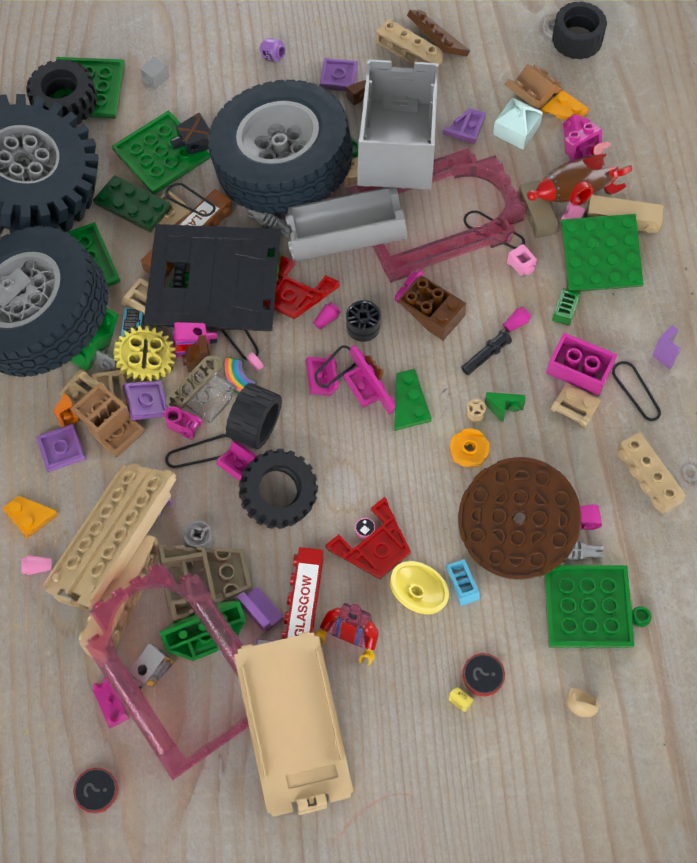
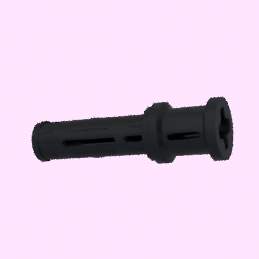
[461,329,512,376]

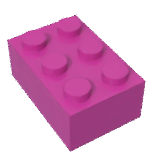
[546,333,617,396]

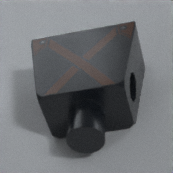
[170,112,210,154]

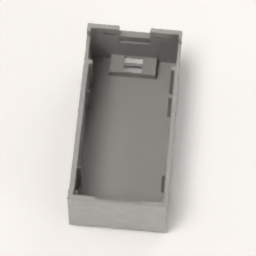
[357,59,438,190]

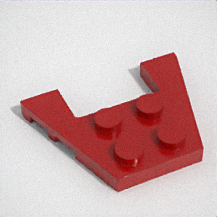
[264,255,340,320]
[325,497,411,580]

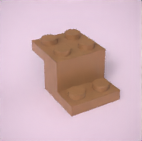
[504,64,564,109]
[71,383,145,458]

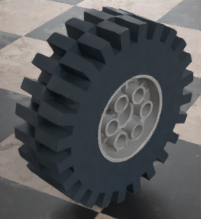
[0,94,99,236]

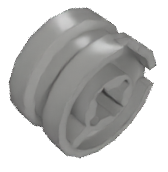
[183,520,213,549]

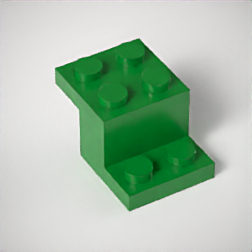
[70,308,119,371]

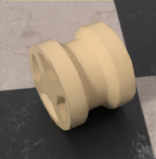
[466,399,486,423]

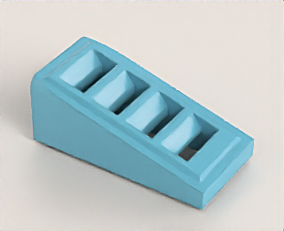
[445,559,480,606]

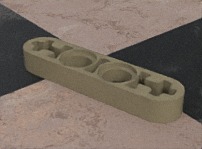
[166,355,223,409]

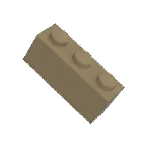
[518,180,559,239]

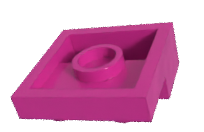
[564,123,603,161]

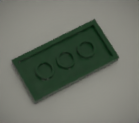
[93,175,172,233]

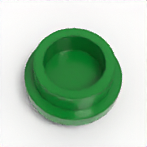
[632,606,652,627]

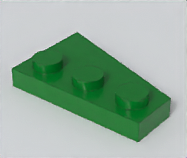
[394,369,432,431]

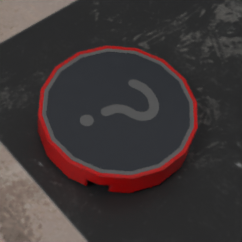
[462,653,505,697]
[73,767,118,814]

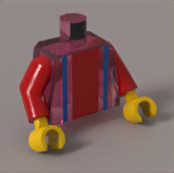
[314,603,379,666]

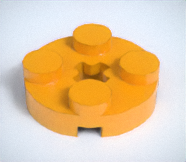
[450,428,490,468]

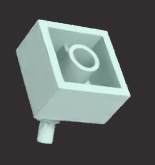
[493,98,543,150]

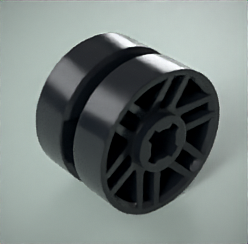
[346,300,381,342]

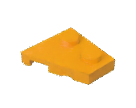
[541,90,589,120]
[2,496,58,539]

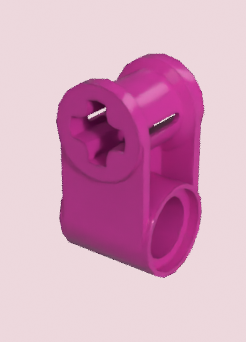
[164,406,203,440]
[581,504,602,530]

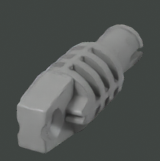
[247,209,292,238]
[567,542,604,560]

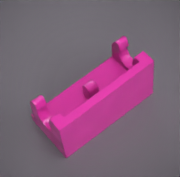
[93,676,129,729]

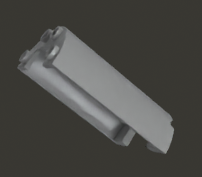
[285,187,407,261]

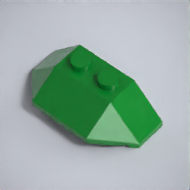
[159,600,246,661]

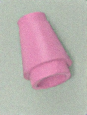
[22,555,52,576]

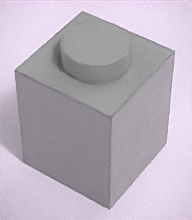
[140,57,169,89]

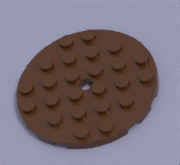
[458,457,582,580]

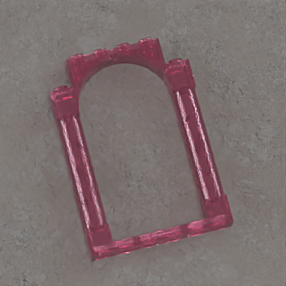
[349,148,526,283]
[85,563,249,780]

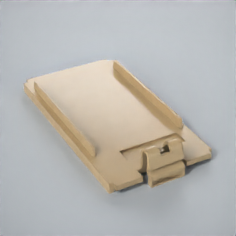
[43,463,177,611]
[234,631,354,817]

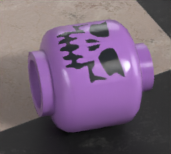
[259,38,286,62]

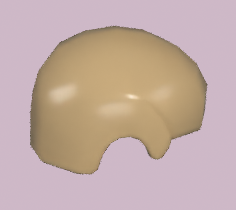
[567,688,600,718]

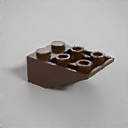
[398,275,466,341]

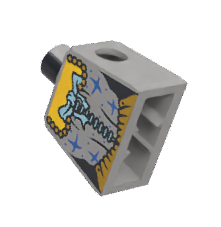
[127,643,175,694]

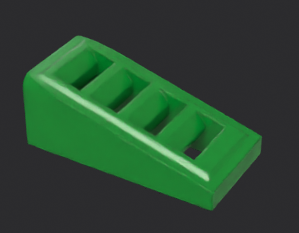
[552,289,580,326]

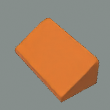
[53,393,80,428]

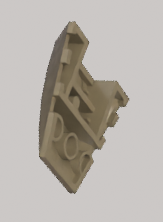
[158,544,251,622]

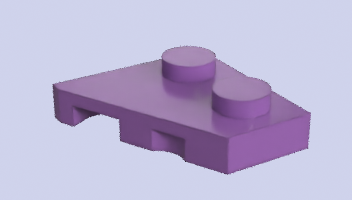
[443,108,486,144]

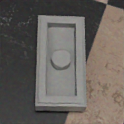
[0,268,32,308]

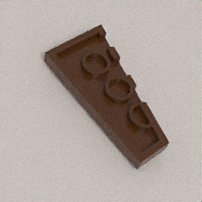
[407,9,470,56]

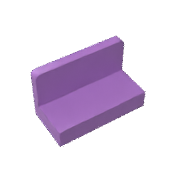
[652,325,681,369]
[237,587,283,633]

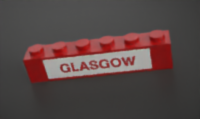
[281,547,324,639]

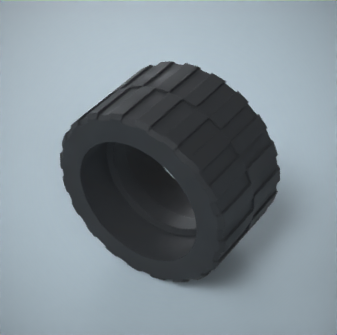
[552,1,607,59]
[226,383,282,450]

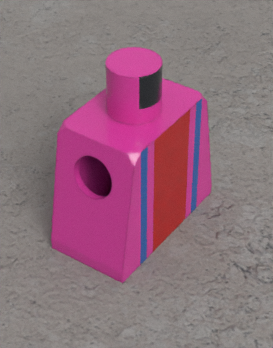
[173,322,217,357]

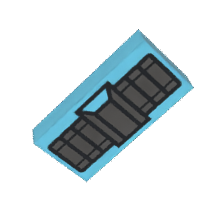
[121,308,144,345]

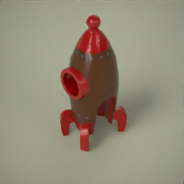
[527,142,632,206]

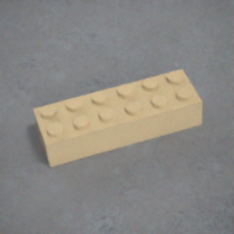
[79,534,159,663]

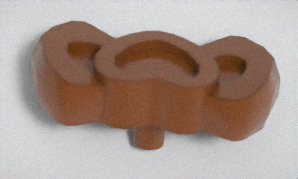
[364,355,384,380]

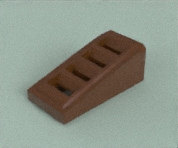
[346,80,366,105]

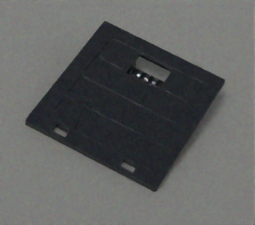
[144,224,281,331]

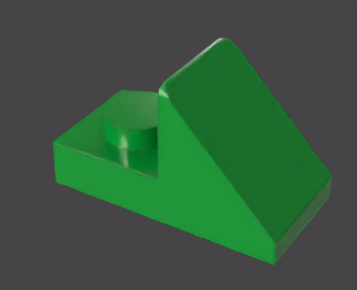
[485,392,525,422]

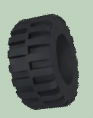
[26,59,97,125]
[238,449,318,529]

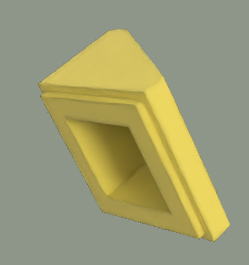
[448,687,474,712]

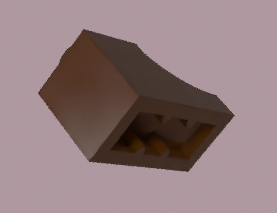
[182,335,211,372]

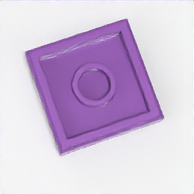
[320,58,358,91]
[122,380,168,420]
[36,423,86,472]

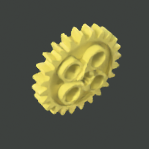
[113,326,176,382]

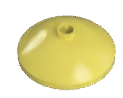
[390,561,449,614]

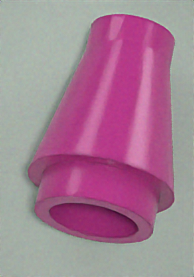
[313,302,341,330]
[502,307,531,333]

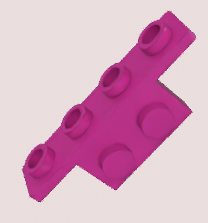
[343,345,395,415]

